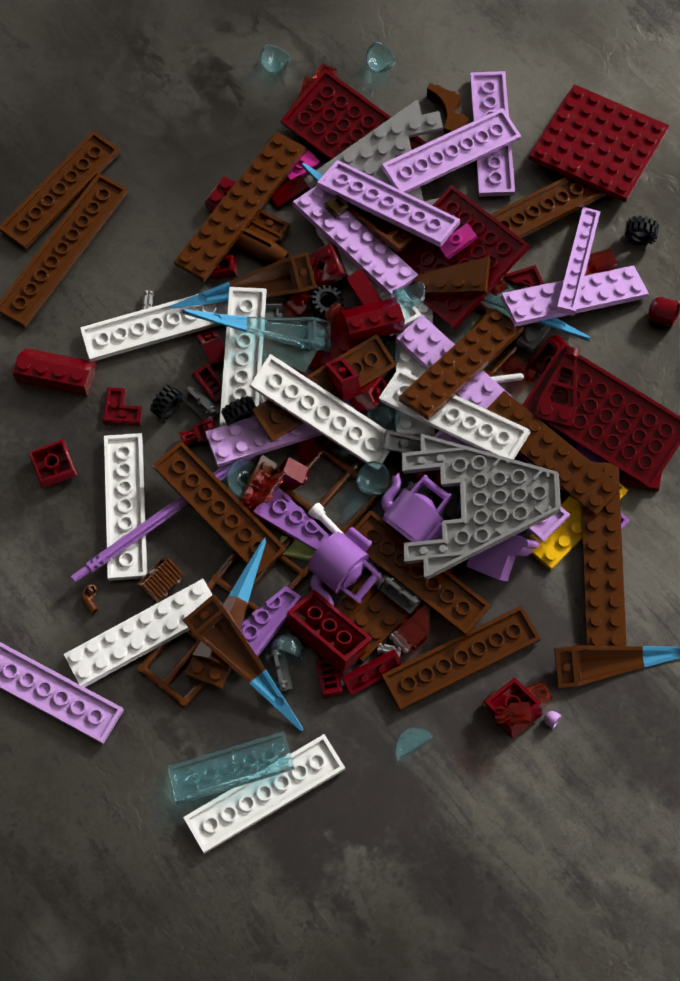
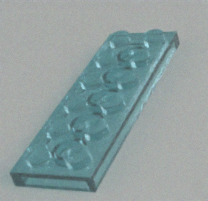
[167,731,295,805]

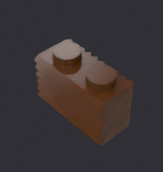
[136,556,184,602]

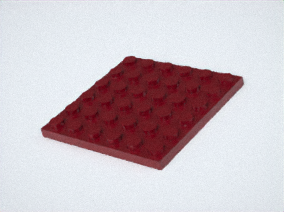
[528,84,670,203]
[392,185,530,330]

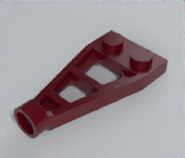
[534,346,580,427]

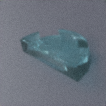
[397,727,434,759]

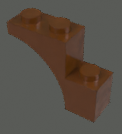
[426,83,469,135]

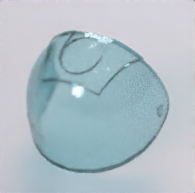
[366,42,396,73]
[260,44,291,74]
[392,282,425,308]
[367,404,400,431]
[358,461,390,495]
[270,633,305,661]

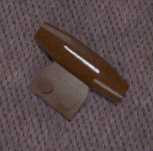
[234,210,290,263]

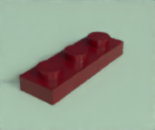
[342,649,402,696]

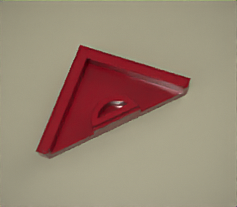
[504,265,544,288]

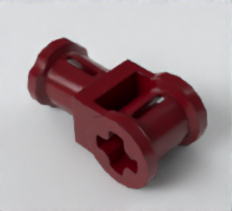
[179,418,215,446]

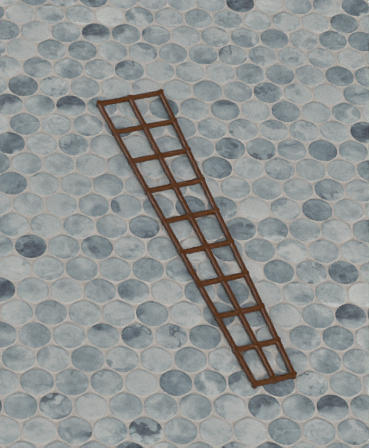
[138,302,523,708]

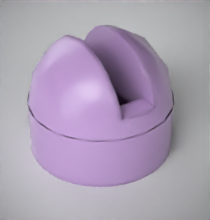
[544,711,561,729]

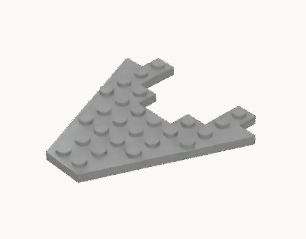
[307,100,443,205]
[402,434,561,579]

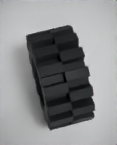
[624,215,659,245]
[309,285,344,321]
[150,384,183,421]
[221,396,256,426]

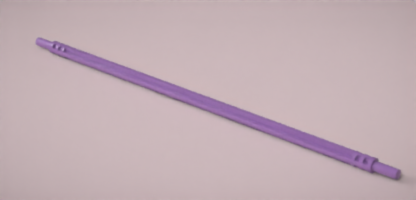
[70,455,257,582]

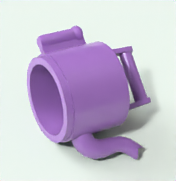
[381,473,452,542]
[308,527,382,606]

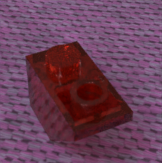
[398,604,430,651]

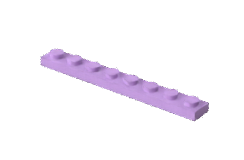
[556,207,600,316]

